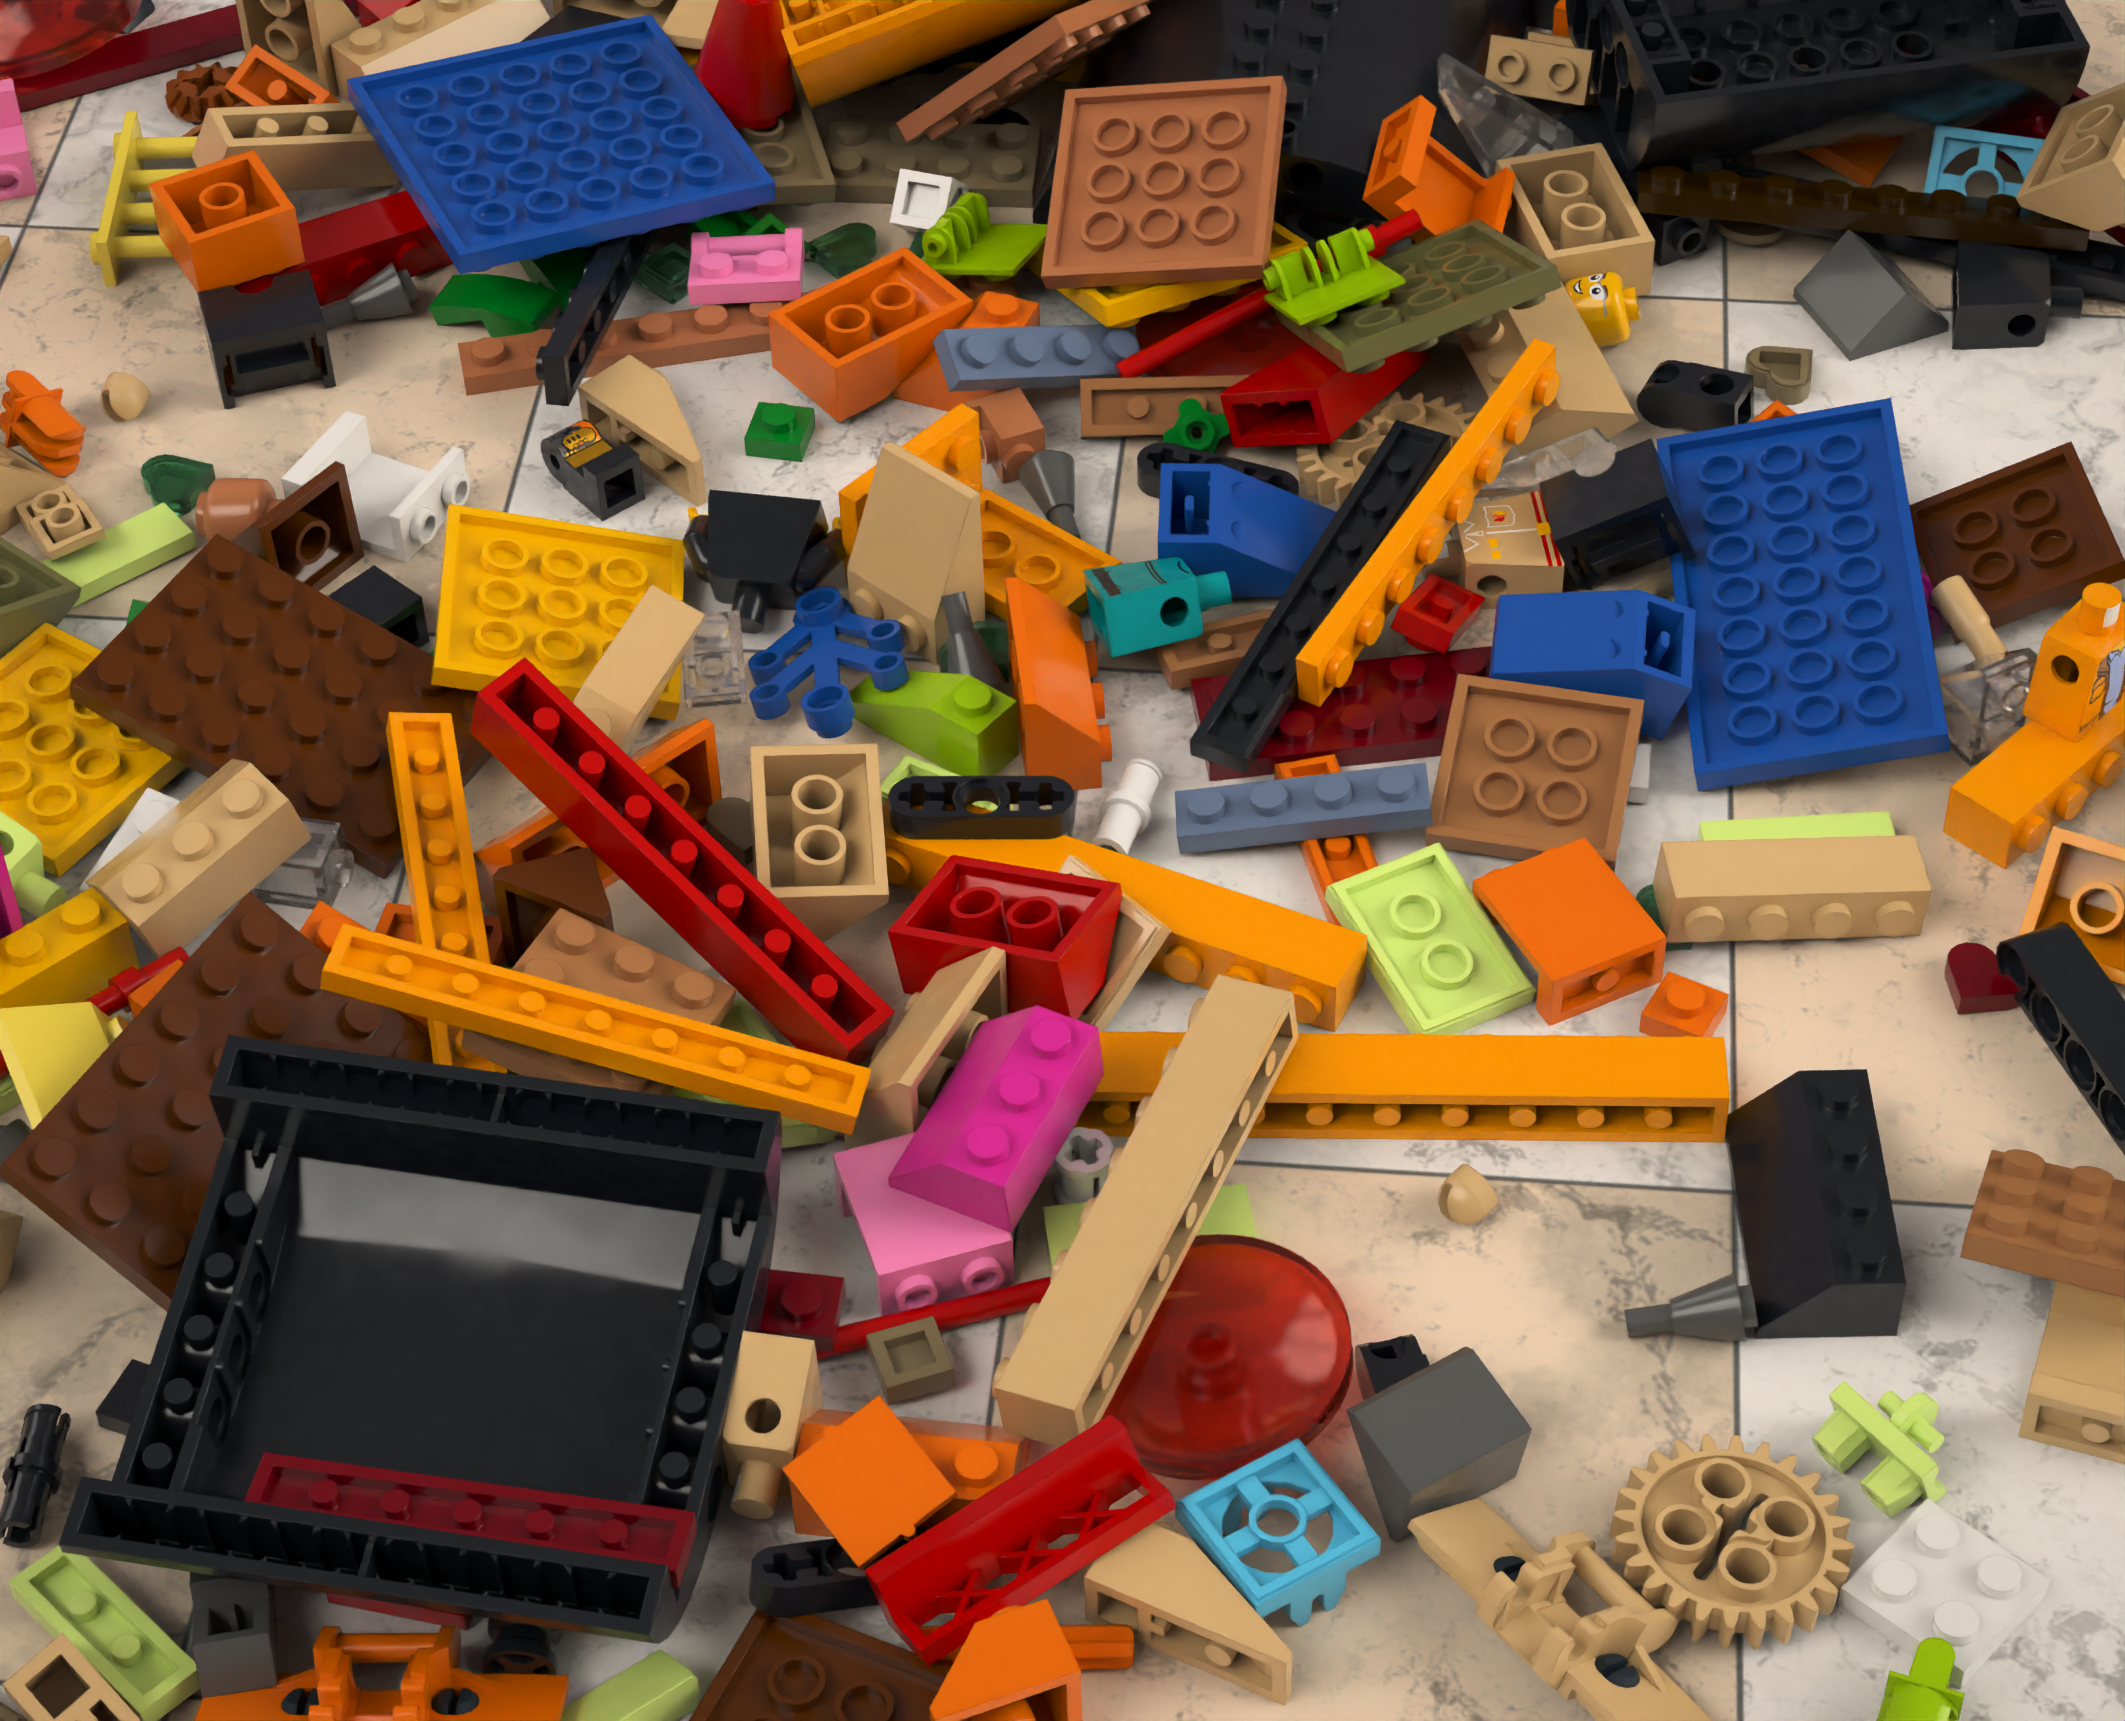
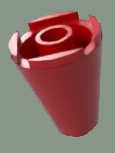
[693,0,796,130]

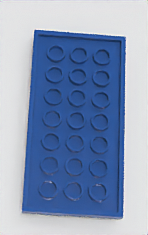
[1656,398,1951,791]

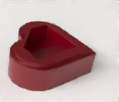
[1944,942,2021,1014]

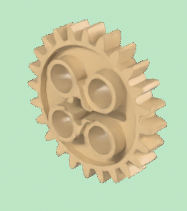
[1296,392,1476,511]
[1609,1434,1854,1650]

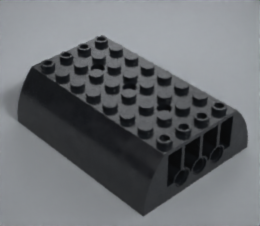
[1565,0,2090,172]

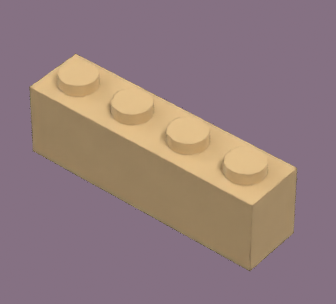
[191,103,403,191]
[1652,835,1932,943]

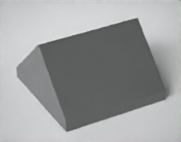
[1793,229,1949,361]
[1346,1346,1532,1542]

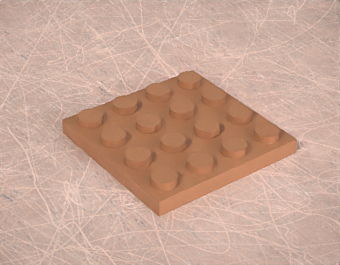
[896,0,1154,142]
[1041,76,1287,289]

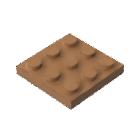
[1425,674,1645,873]
[461,908,737,1096]
[1960,1149,2125,1298]

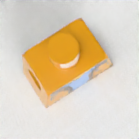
[2022,583,2125,743]

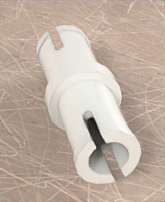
[1090,758,1162,856]

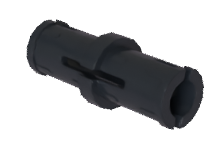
[0,1404,71,1548]

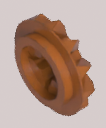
[165,62,242,122]

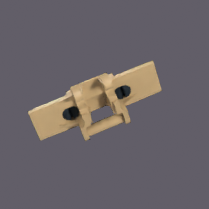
[1407,1498,1713,1721]

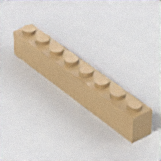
[992,974,1299,1447]

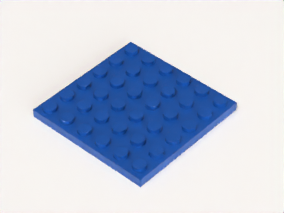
[347,14,775,275]

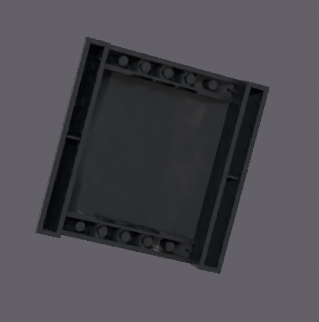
[1033,0,1531,245]
[59,1035,782,1644]

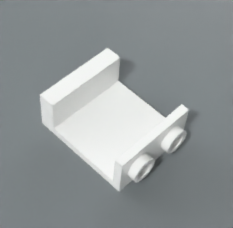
[281,410,470,563]

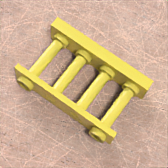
[90,111,198,287]

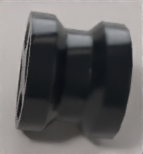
[481,1618,563,1675]

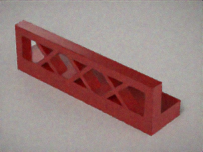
[864,1414,1176,1667]

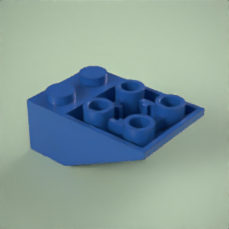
[1158,463,1337,598]
[1489,590,1696,741]

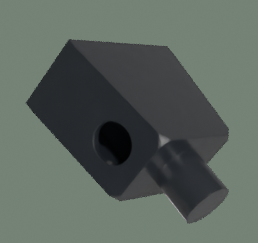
[1951,240,2083,350]

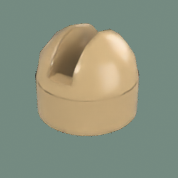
[100,372,150,422]
[1437,1164,1499,1225]

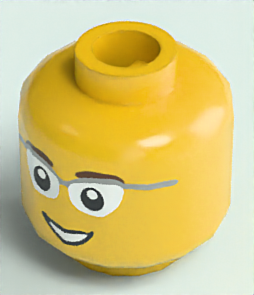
[1564,271,1641,348]

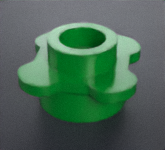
[1163,398,1230,453]

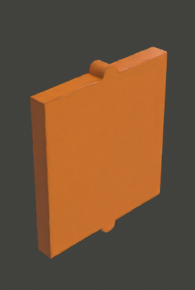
[782,1395,958,1571]

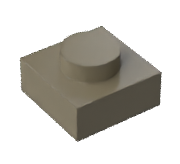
[866,1316,956,1405]

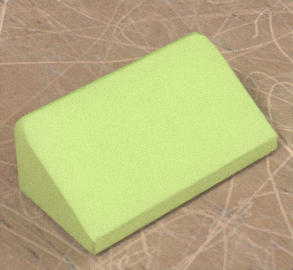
[561,1649,701,1721]

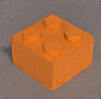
[149,150,305,292]

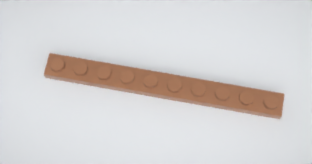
[458,275,1019,396]

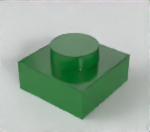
[744,402,816,462]

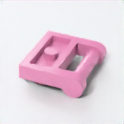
[688,227,805,305]

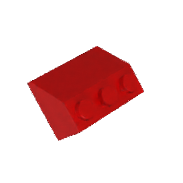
[887,855,1122,1020]

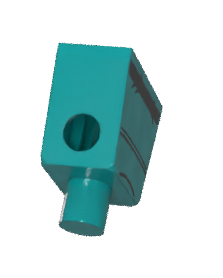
[1083,557,1232,657]

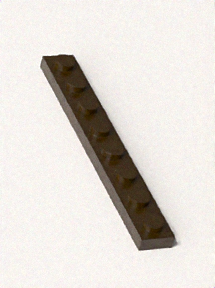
[1636,165,2090,251]

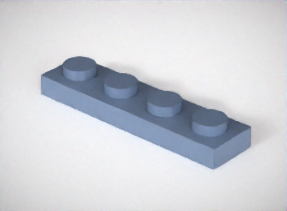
[932,324,1149,392]
[1175,763,1433,854]

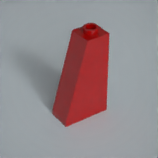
[1219,344,1430,448]

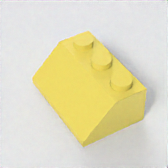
[0,1002,129,1129]

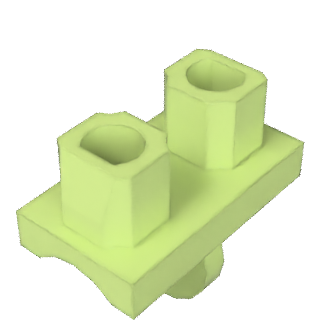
[1812,1381,1947,1518]

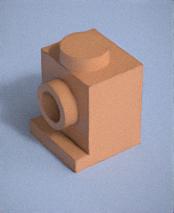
[965,387,1045,484]

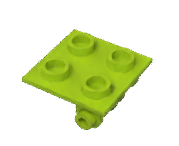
[921,192,1047,281]
[1262,227,1406,327]

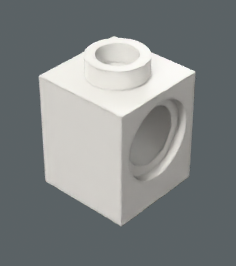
[889,168,969,234]

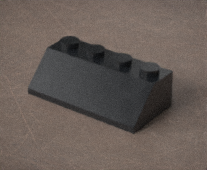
[1725,1069,1906,1339]

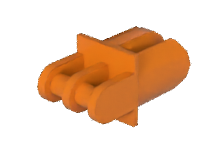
[0,370,86,477]

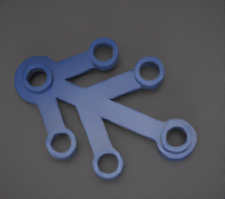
[748,587,909,739]

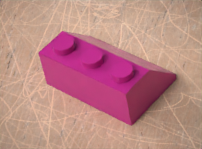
[888,1005,1104,1233]

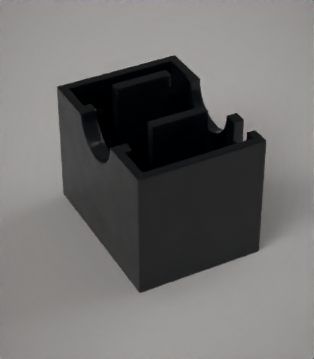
[197,269,336,409]
[1539,439,1696,590]

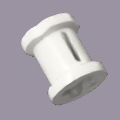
[1054,1127,1114,1205]

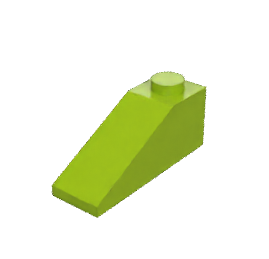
[849,670,1019,776]

